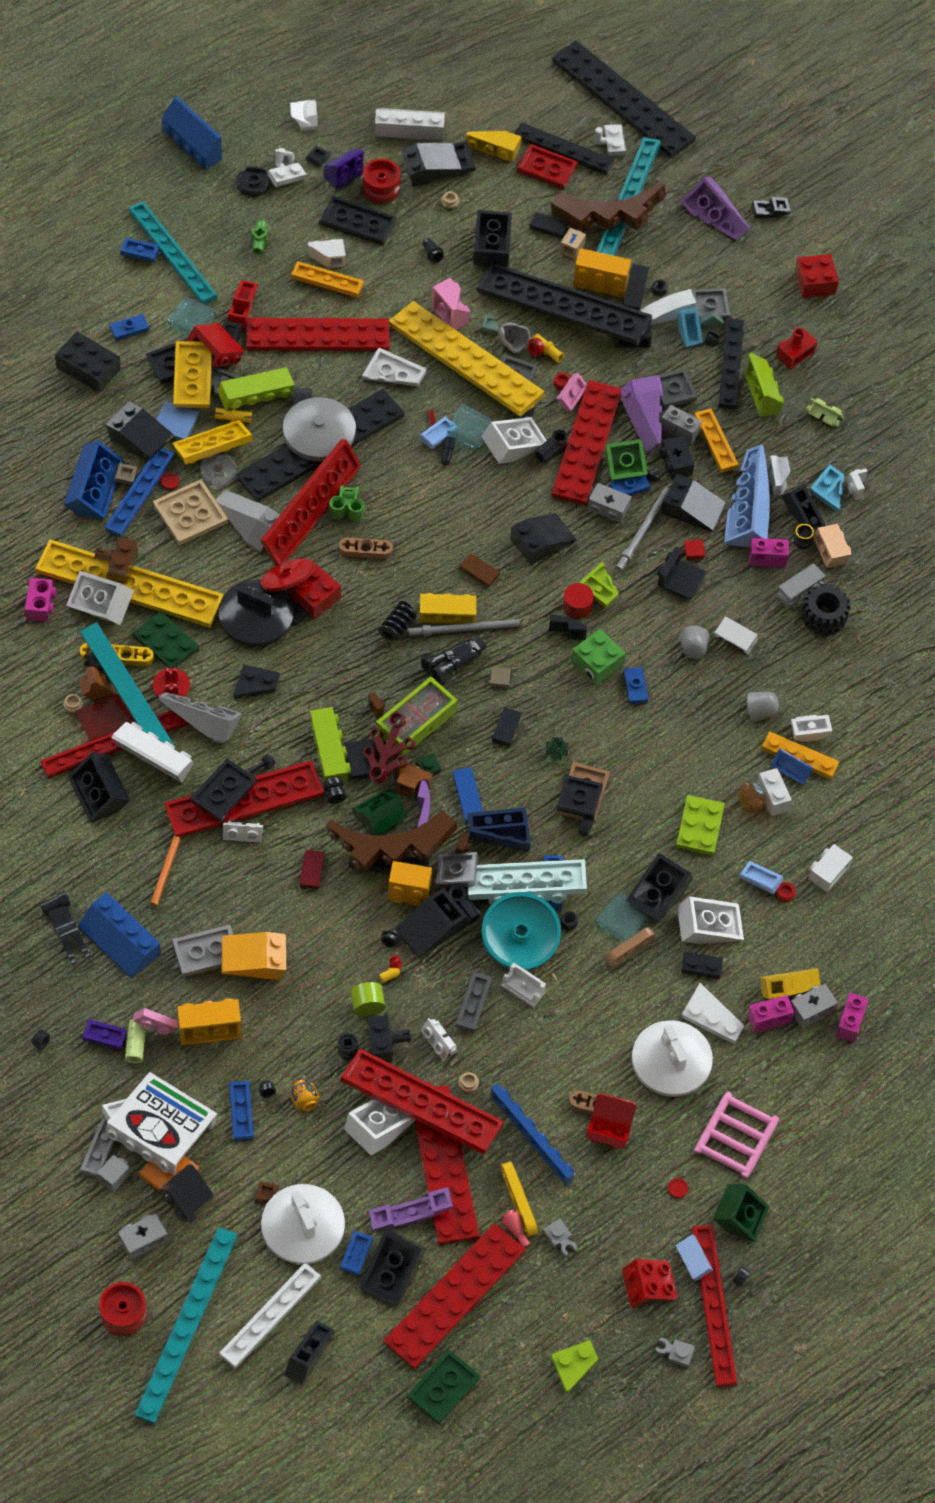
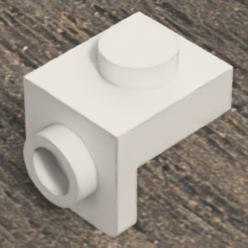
[847,469,868,500]

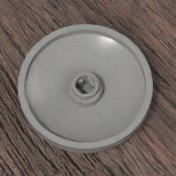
[283,397,356,461]

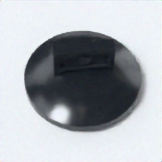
[218,580,294,646]

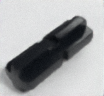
[441,436,455,466]

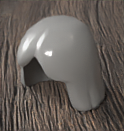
[498,322,530,354]
[679,625,710,659]
[747,691,779,722]

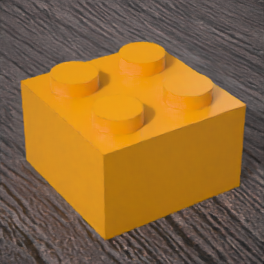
[388,861,432,907]

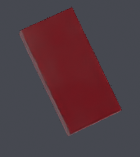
[299,849,325,890]

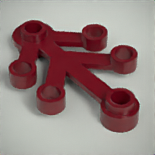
[363,711,416,784]

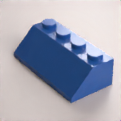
[161,96,222,170]
[64,440,124,520]
[78,892,161,979]

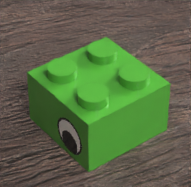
[571,629,626,686]

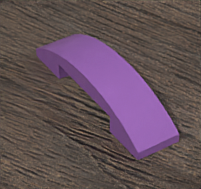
[407,780,430,856]
[369,1187,453,1231]

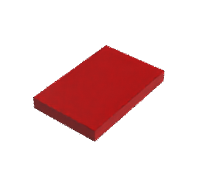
[517,144,578,190]

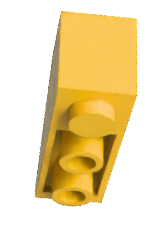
[466,131,521,162]
[760,968,821,999]

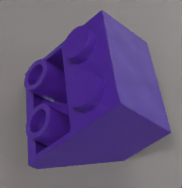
[323,149,364,190]

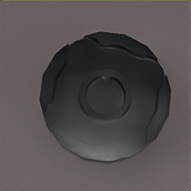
[237,166,271,197]

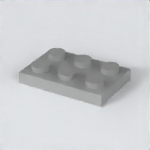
[172,925,233,977]

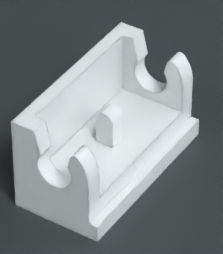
[714,616,757,654]
[501,962,546,1008]

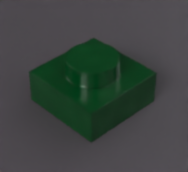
[416,753,441,775]

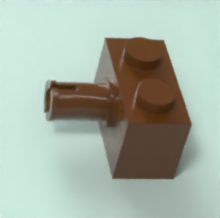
[94,537,138,584]

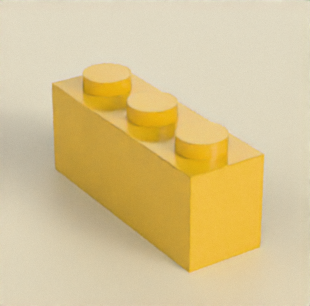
[419,593,476,624]

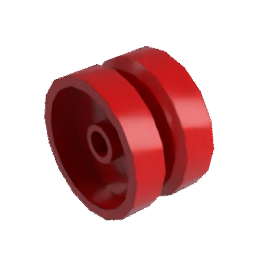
[362,158,401,204]
[99,1282,147,1336]

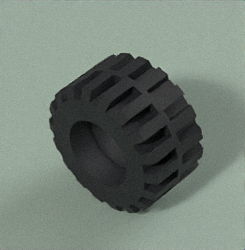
[801,584,851,635]

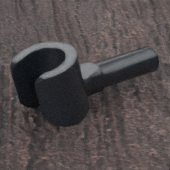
[647,468,660,482]
[249,754,276,774]

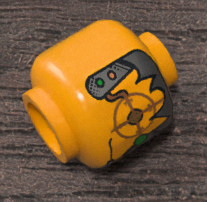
[290,1080,320,1112]

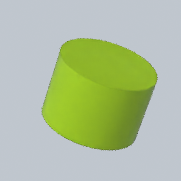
[350,982,386,1017]

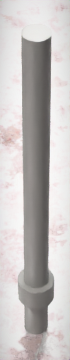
[616,488,669,571]
[408,619,520,637]

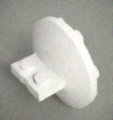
[632,1021,713,1097]
[261,1184,345,1265]

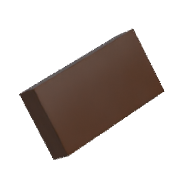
[459,553,500,588]

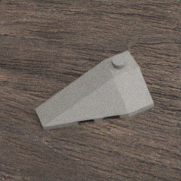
[216,490,280,553]
[159,692,242,743]

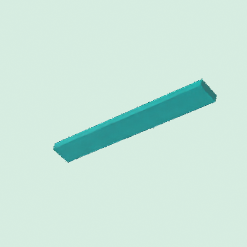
[129,201,217,306]
[80,622,176,750]

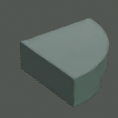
[699,311,723,327]
[481,314,499,335]

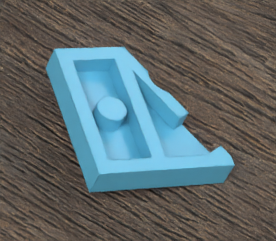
[808,464,844,512]

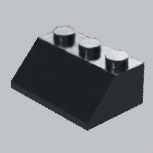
[68,752,131,822]

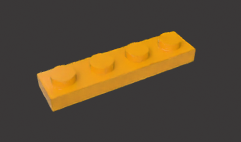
[291,261,364,298]
[694,408,738,473]
[761,731,840,780]

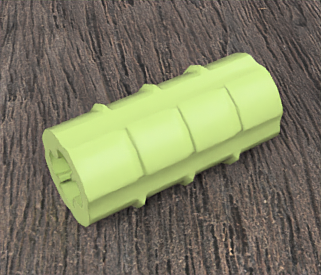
[125,1019,146,1064]

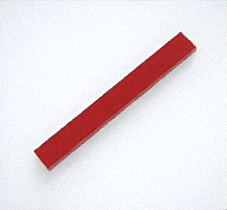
[40,710,190,779]
[692,1225,737,1388]

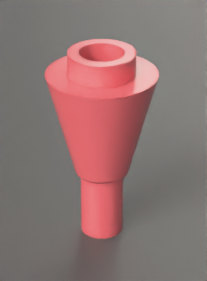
[501,1210,530,1247]

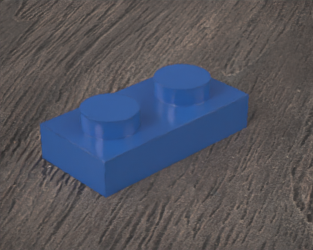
[120,237,159,263]

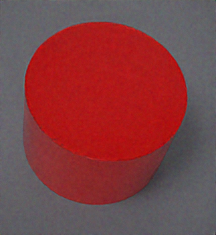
[563,583,594,619]

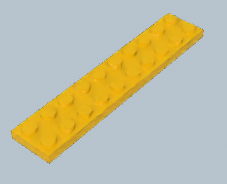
[389,301,545,417]
[35,539,224,628]

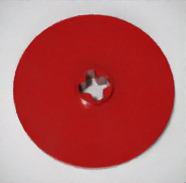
[261,558,315,591]

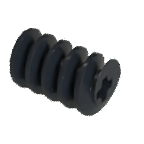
[378,600,417,641]

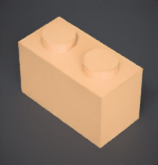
[813,524,851,568]

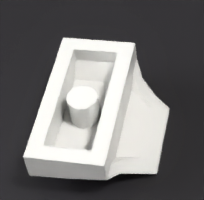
[290,100,318,131]
[768,455,790,496]
[791,715,832,742]

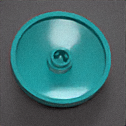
[481,892,561,971]

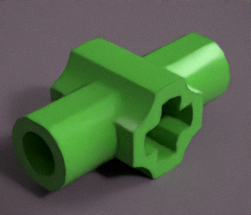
[252,221,267,255]

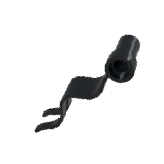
[40,891,91,965]

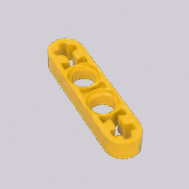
[80,643,154,667]
[500,1161,538,1237]

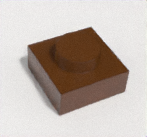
[368,692,385,719]
[456,832,472,854]

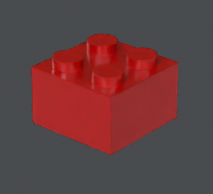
[795,254,839,298]
[288,563,341,619]

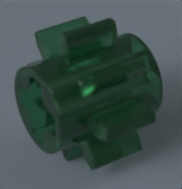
[546,737,569,761]

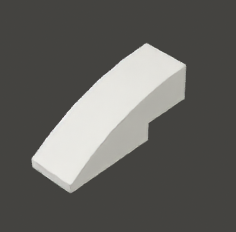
[640,289,696,325]

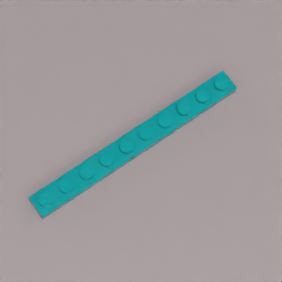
[597,137,660,256]
[135,1227,238,1425]

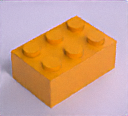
[573,248,631,298]
[177,999,242,1046]

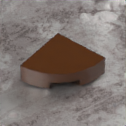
[255,1181,279,1203]

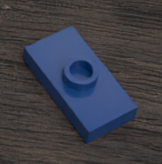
[109,314,149,341]
[609,476,650,496]
[623,667,648,704]
[771,749,814,785]
[340,1230,374,1277]

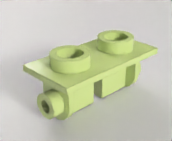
[806,398,844,427]

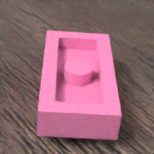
[557,373,587,412]
[133,1008,179,1034]

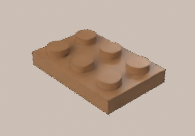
[558,762,610,823]

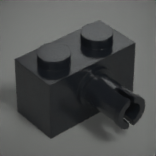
[367,1015,411,1063]

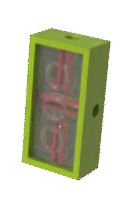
[376,677,458,755]

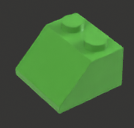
[604,439,648,480]

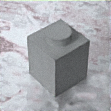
[97,1155,130,1193]

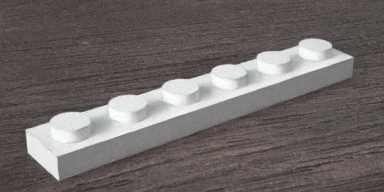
[219,1263,321,1369]

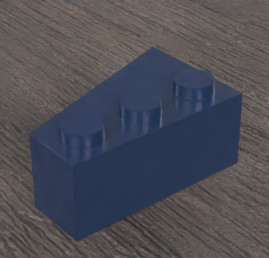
[467,807,531,852]

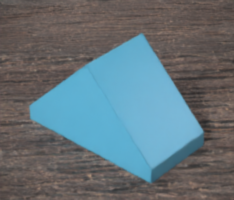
[677,308,703,347]

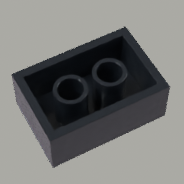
[473,210,512,267]
[55,331,121,393]

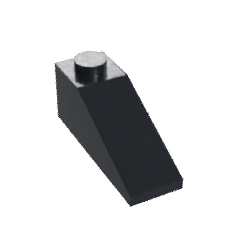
[781,484,826,541]
[284,1320,335,1385]

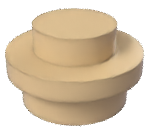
[441,192,459,208]
[63,694,83,713]
[459,1072,479,1092]

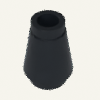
[422,238,444,263]

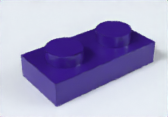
[82,1019,128,1050]

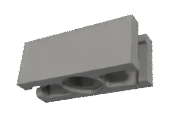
[776,563,826,609]

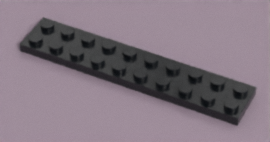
[552,40,696,159]
[477,262,652,345]
[236,389,404,502]

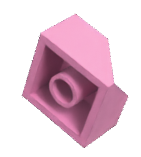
[432,278,470,330]

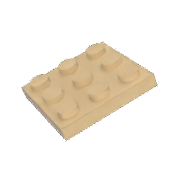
[153,479,228,546]

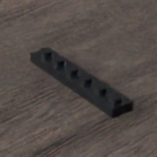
[514,122,614,175]
[718,318,744,409]

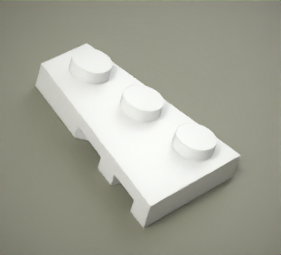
[362,348,426,386]
[681,983,744,1045]

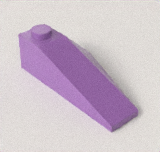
[680,177,750,240]
[620,375,663,453]

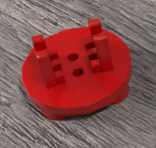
[152,667,191,701]

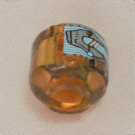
[737,782,766,811]

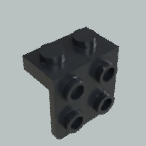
[657,546,706,600]
[159,1164,213,1223]

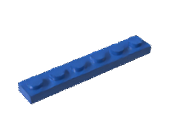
[104,448,174,538]
[490,1083,574,1186]

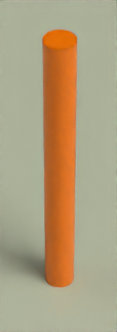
[150,836,180,907]

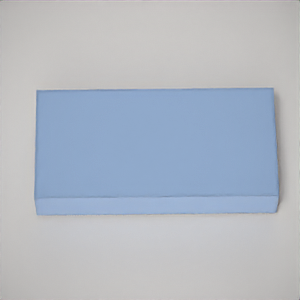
[419,417,458,450]
[739,861,783,894]
[675,1234,713,1281]

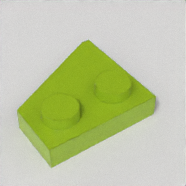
[579,562,619,608]
[551,1340,598,1394]

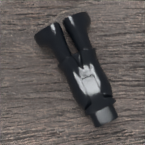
[420,637,487,686]

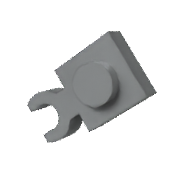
[543,1219,577,1258]
[655,1338,695,1368]

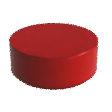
[527,338,544,357]
[553,372,571,391]
[775,882,796,902]

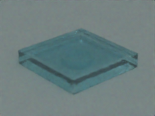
[168,296,216,334]
[447,403,493,450]
[596,892,650,942]

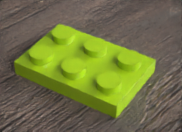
[676,795,725,856]

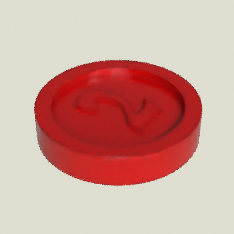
[161,473,179,490]
[668,1178,688,1199]

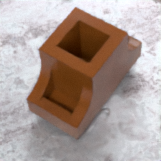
[79,666,117,701]
[394,762,433,798]

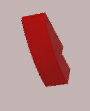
[227,280,259,329]

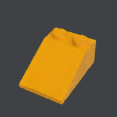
[221,932,286,980]

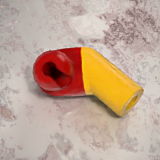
[379,956,402,983]

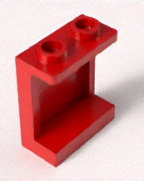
[187,323,244,367]

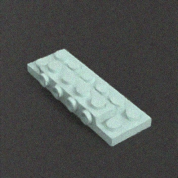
[468,859,587,904]

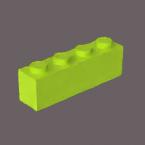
[218,367,295,410]
[310,707,351,782]

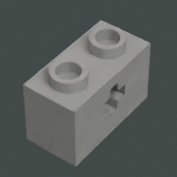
[661,405,702,446]
[588,483,631,523]
[791,984,838,1028]
[118,1213,168,1260]

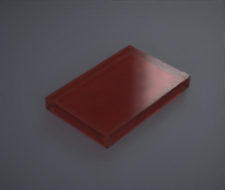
[75,694,136,742]

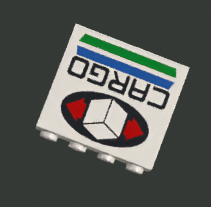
[106,1072,217,1176]

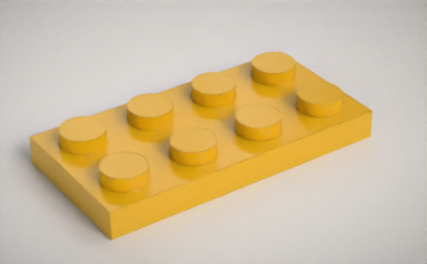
[173,341,212,408]
[172,420,253,464]

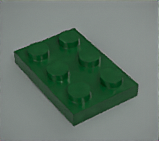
[133,611,199,668]
[407,1349,481,1424]

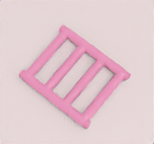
[693,1091,780,1179]

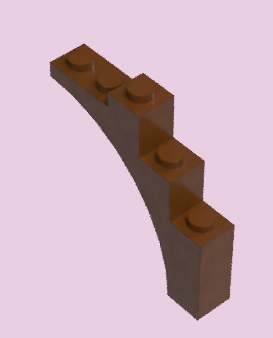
[550,181,666,232]
[326,810,457,872]

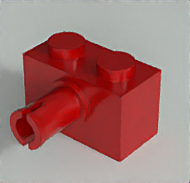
[776,327,818,370]

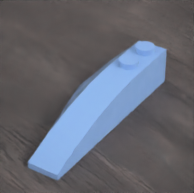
[724,444,770,548]

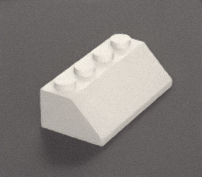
[375,108,445,141]
[111,722,194,783]

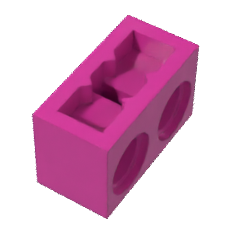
[749,538,789,567]
[25,578,56,621]
[835,993,869,1043]
[747,995,794,1033]

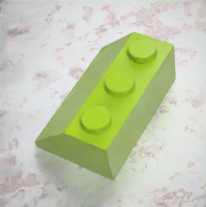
[745,353,784,417]

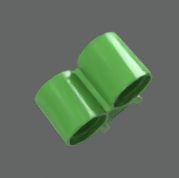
[329,485,364,522]

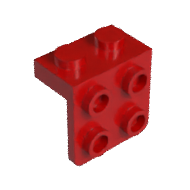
[585,1093,637,1149]
[622,1259,677,1308]

